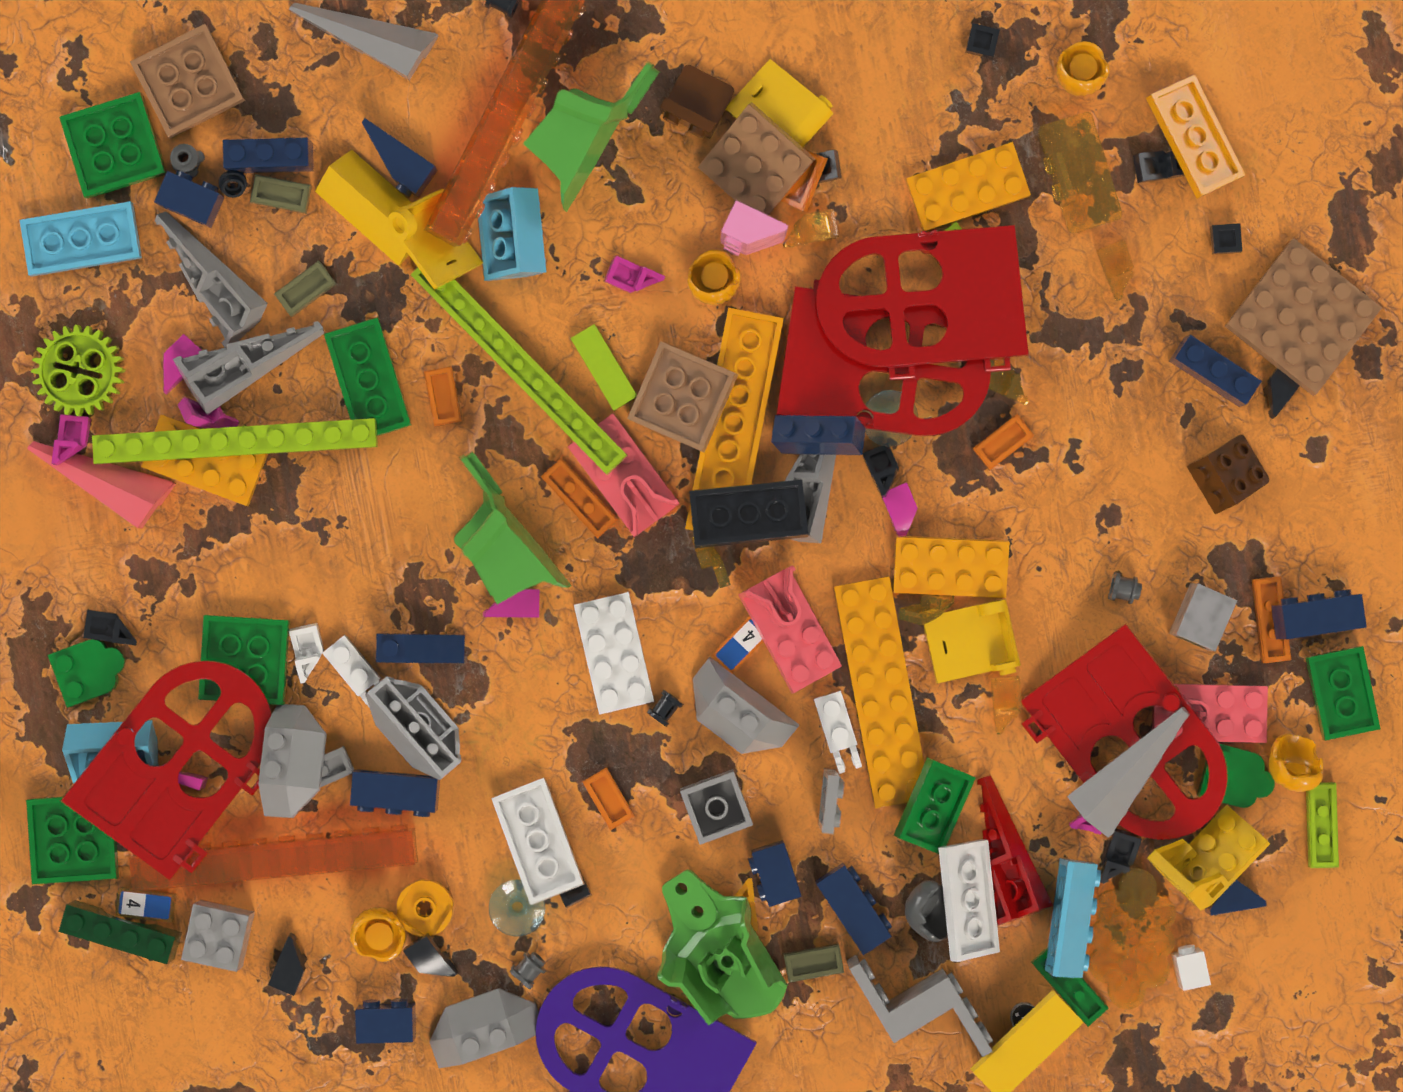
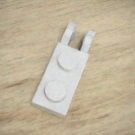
[323,635,381,708]
[814,691,862,774]

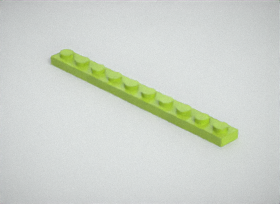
[411,268,627,475]
[92,418,378,464]

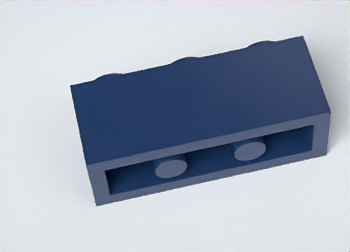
[223,137,314,173]
[1169,335,1262,407]
[771,415,866,455]
[1271,589,1367,639]
[350,769,440,817]
[815,863,892,955]

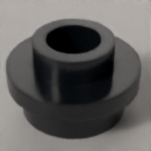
[218,170,247,198]

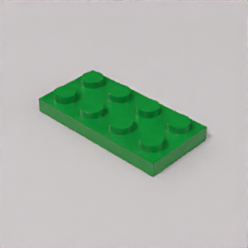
[324,317,412,436]

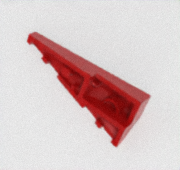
[977,776,1053,926]

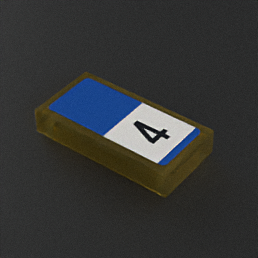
[115,887,177,923]

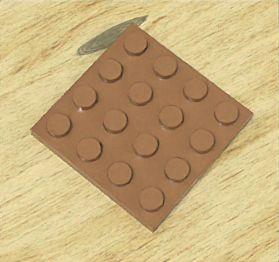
[1225,238,1382,396]

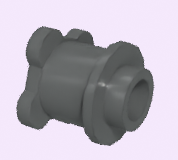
[170,144,205,177]
[1108,572,1142,604]
[510,952,546,989]

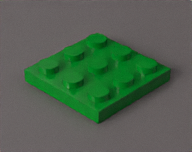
[59,92,166,199]
[198,615,290,705]
[26,796,119,884]

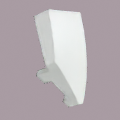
[289,623,324,684]

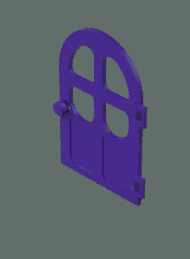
[536,966,757,1092]

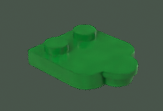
[48,639,125,708]
[1197,743,1275,808]

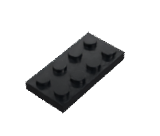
[689,480,808,548]

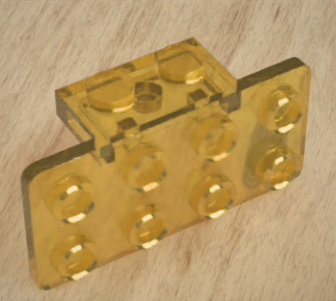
[1038,112,1123,234]

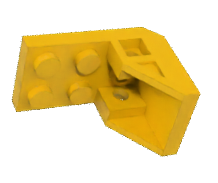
[1147,805,1270,911]

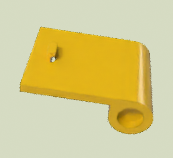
[726,59,833,147]
[388,189,483,290]
[922,599,1021,684]

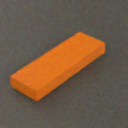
[541,458,618,539]
[1251,576,1291,663]

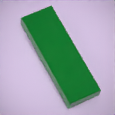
[1031,947,1109,1027]

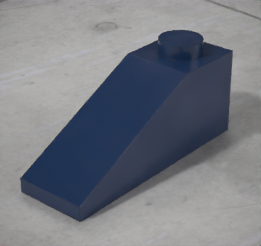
[362,118,438,198]
[376,633,465,663]

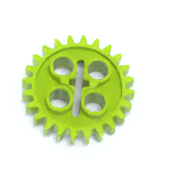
[31,325,126,416]

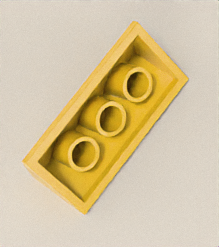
[315,150,412,266]
[970,990,1084,1092]

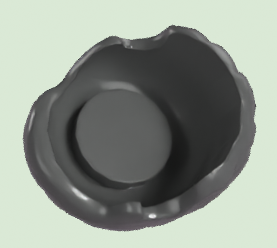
[905,880,948,942]

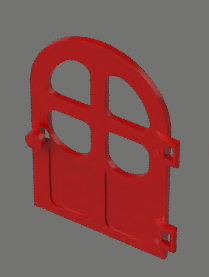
[816,225,1029,380]
[777,279,991,436]
[1020,623,1228,840]
[61,661,271,880]

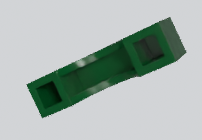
[58,900,182,964]

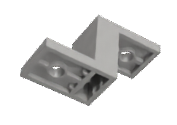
[846,955,993,1057]

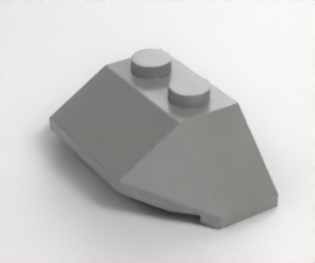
[693,657,799,754]
[365,676,461,780]
[258,704,327,818]
[430,988,539,1068]

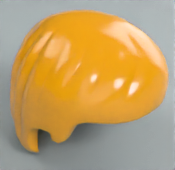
[1056,41,1110,96]
[687,250,741,305]
[1269,734,1323,792]
[350,907,406,962]

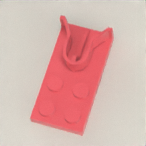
[568,414,680,537]
[738,566,842,693]
[1152,684,1268,743]

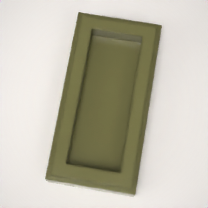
[250,174,312,214]
[274,261,337,317]
[783,943,844,983]

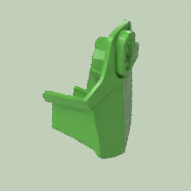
[523,62,660,212]
[454,451,571,605]
[657,869,788,1025]

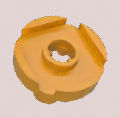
[397,879,454,937]

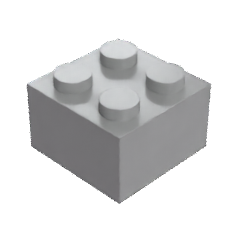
[680,769,753,845]
[181,900,255,972]

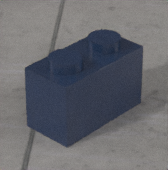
[154,170,224,228]
[748,840,802,907]
[355,999,416,1044]

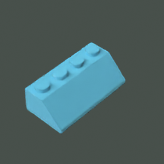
[1045,858,1101,978]

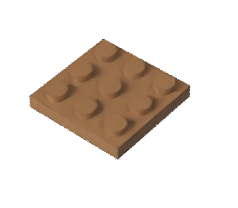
[130,24,245,139]
[698,102,815,215]
[627,341,738,453]

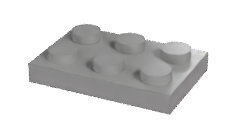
[818,768,844,834]

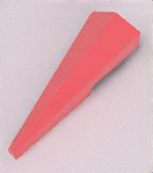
[27,441,176,528]

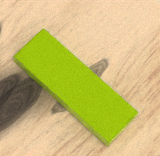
[570,324,637,411]
[1306,782,1339,868]

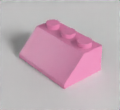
[721,201,788,256]

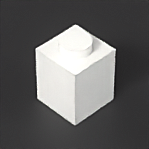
[1171,945,1211,991]

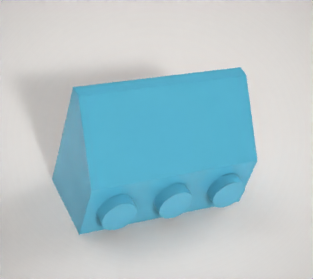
[476,187,546,281]
[62,720,158,784]

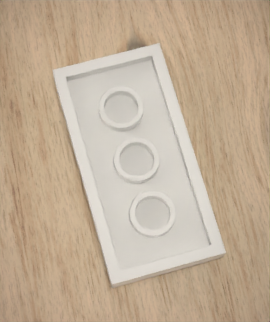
[574,592,654,715]
[491,778,584,905]
[938,839,1000,962]

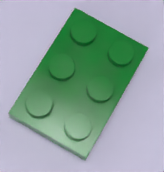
[1305,646,1381,741]
[894,757,976,854]

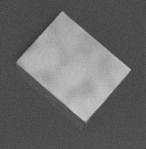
[1169,583,1237,651]

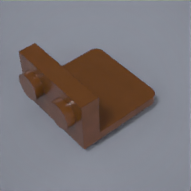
[660,65,734,139]
[1186,435,1269,514]

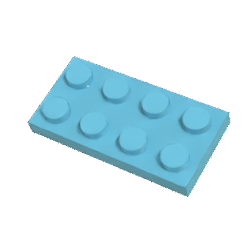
[19,201,142,277]

